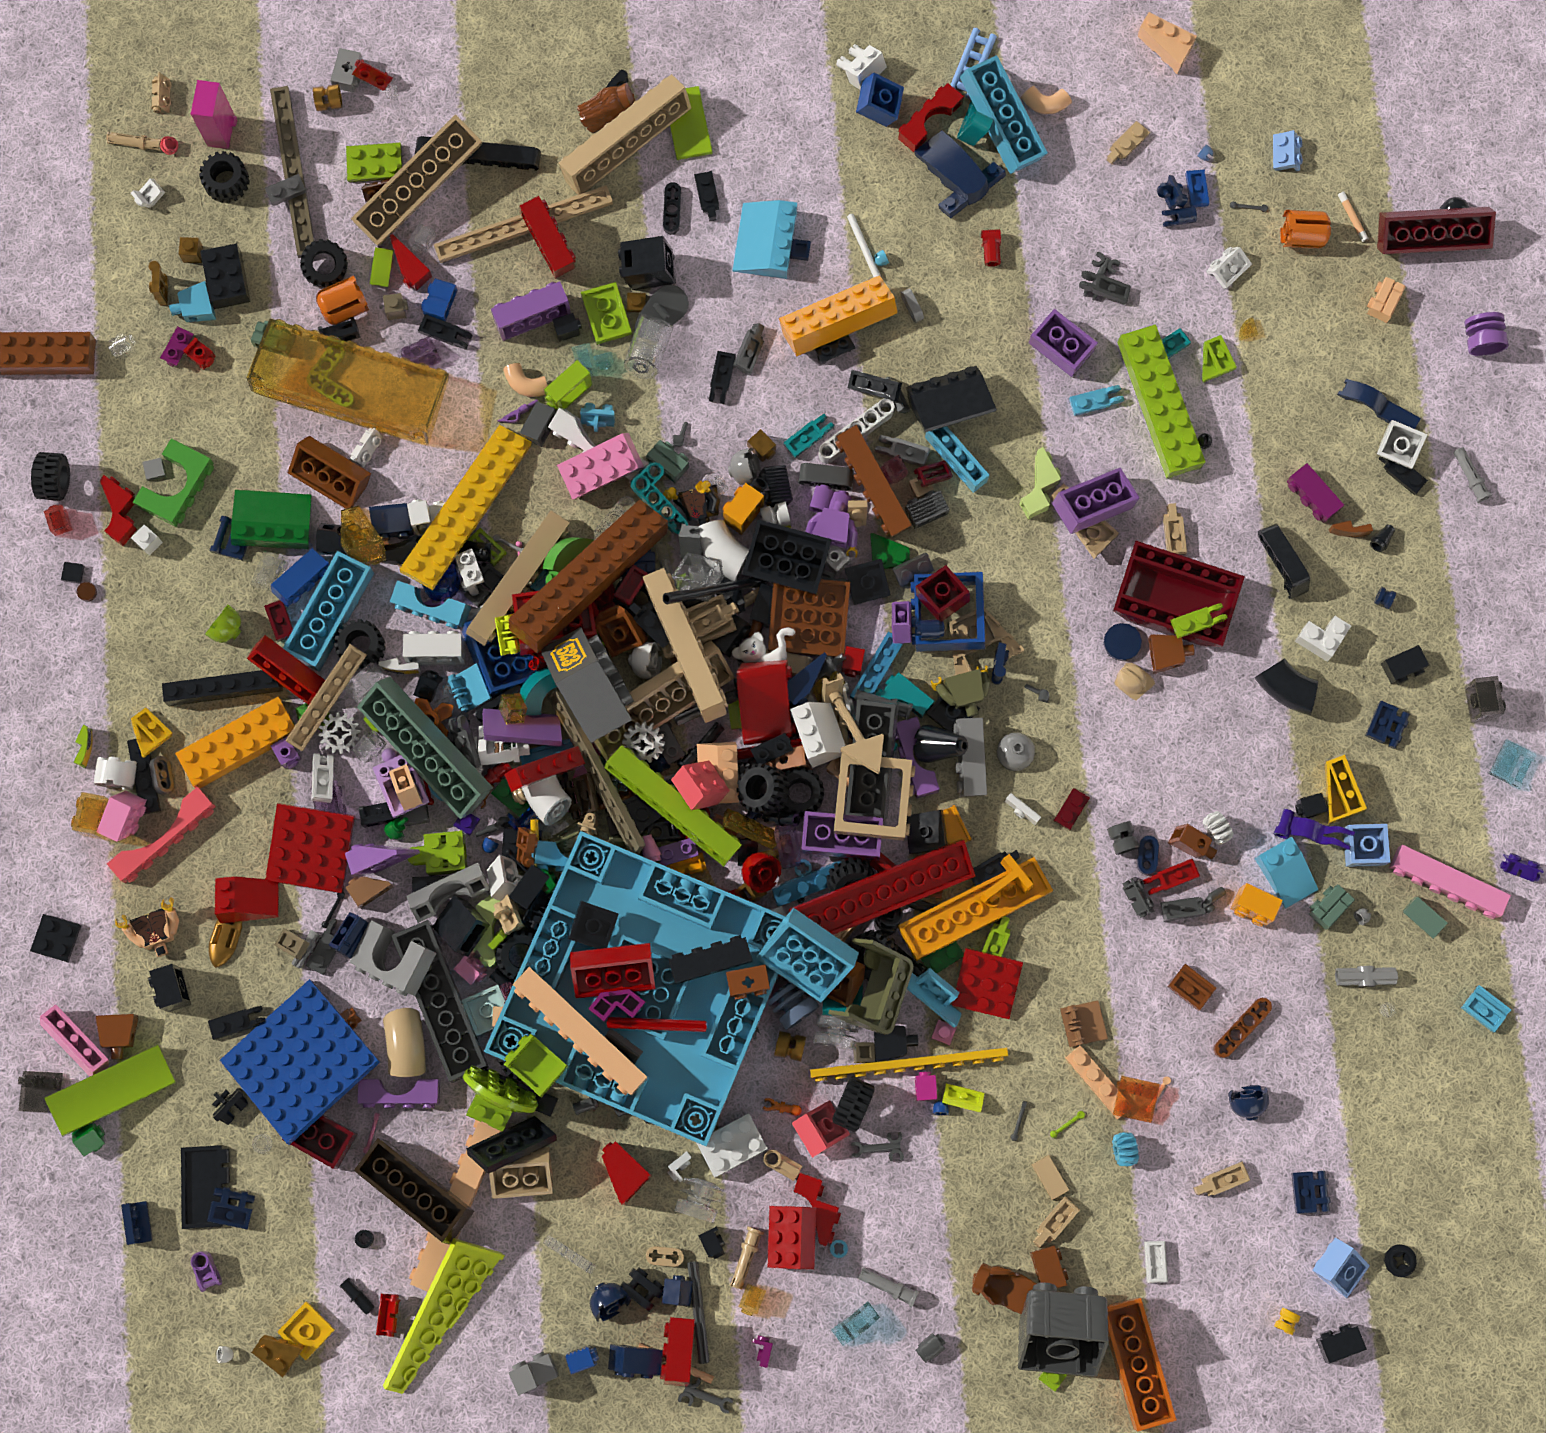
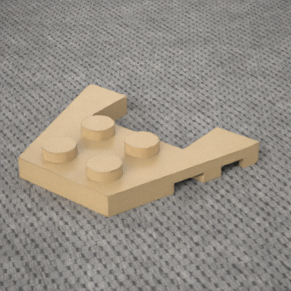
[949,608,1024,675]

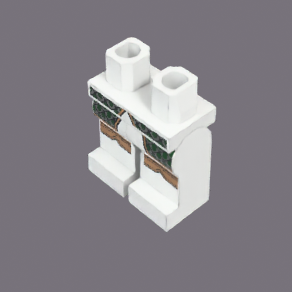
[478,726,530,765]

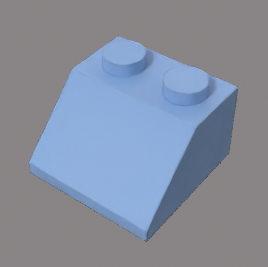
[1313,1238,1370,1298]

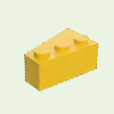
[1325,755,1367,825]

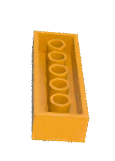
[779,275,898,357]
[175,697,295,789]

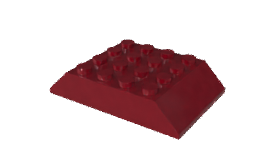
[1113,541,1245,647]

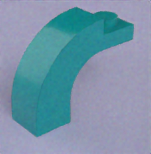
[516,666,557,715]

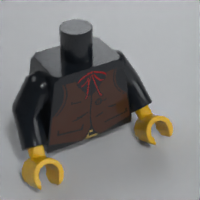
[663,481,721,526]

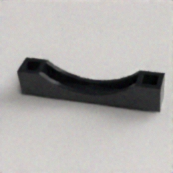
[316,523,422,564]

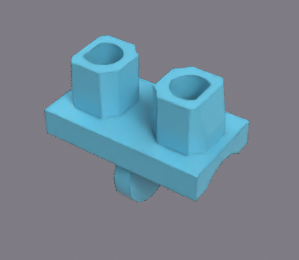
[580,403,615,432]

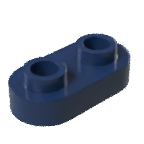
[1137,836,1159,875]

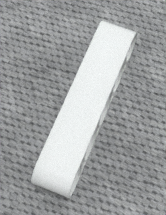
[819,399,895,464]

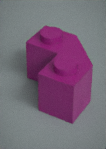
[588,989,646,1021]

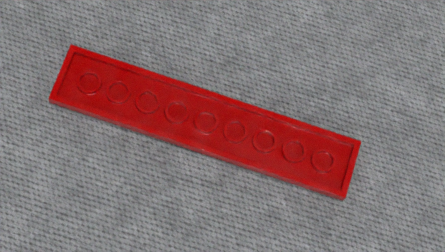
[789,839,975,935]

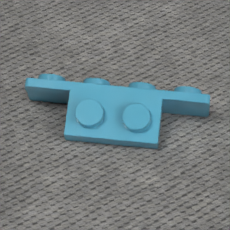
[907,968,961,1028]

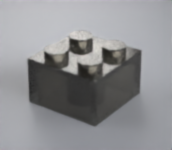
[1464,676,1506,723]

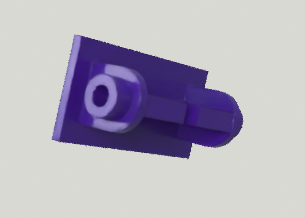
[1500,853,1544,882]

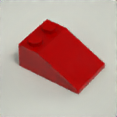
[215,876,279,923]

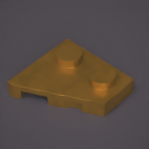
[251,1335,305,1378]

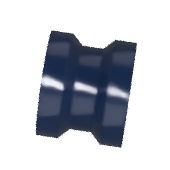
[1374,586,1396,609]

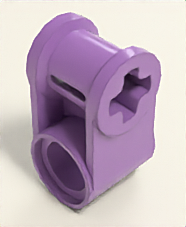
[191,1251,222,1292]

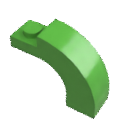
[542,537,594,584]

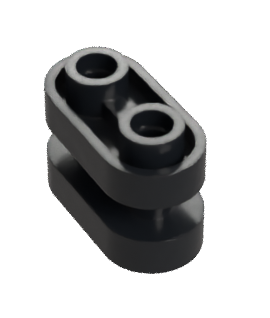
[621,1267,664,1313]

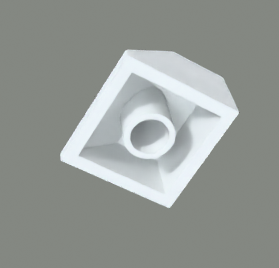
[1377,420,1427,469]

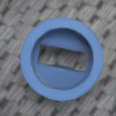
[1197,144,1213,161]

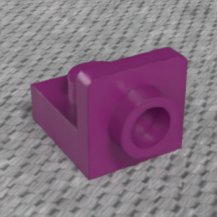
[752,1335,773,1368]

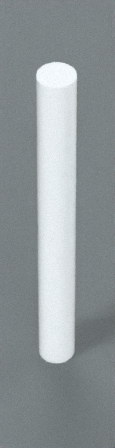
[847,214,882,278]

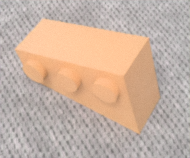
[1138,12,1197,74]

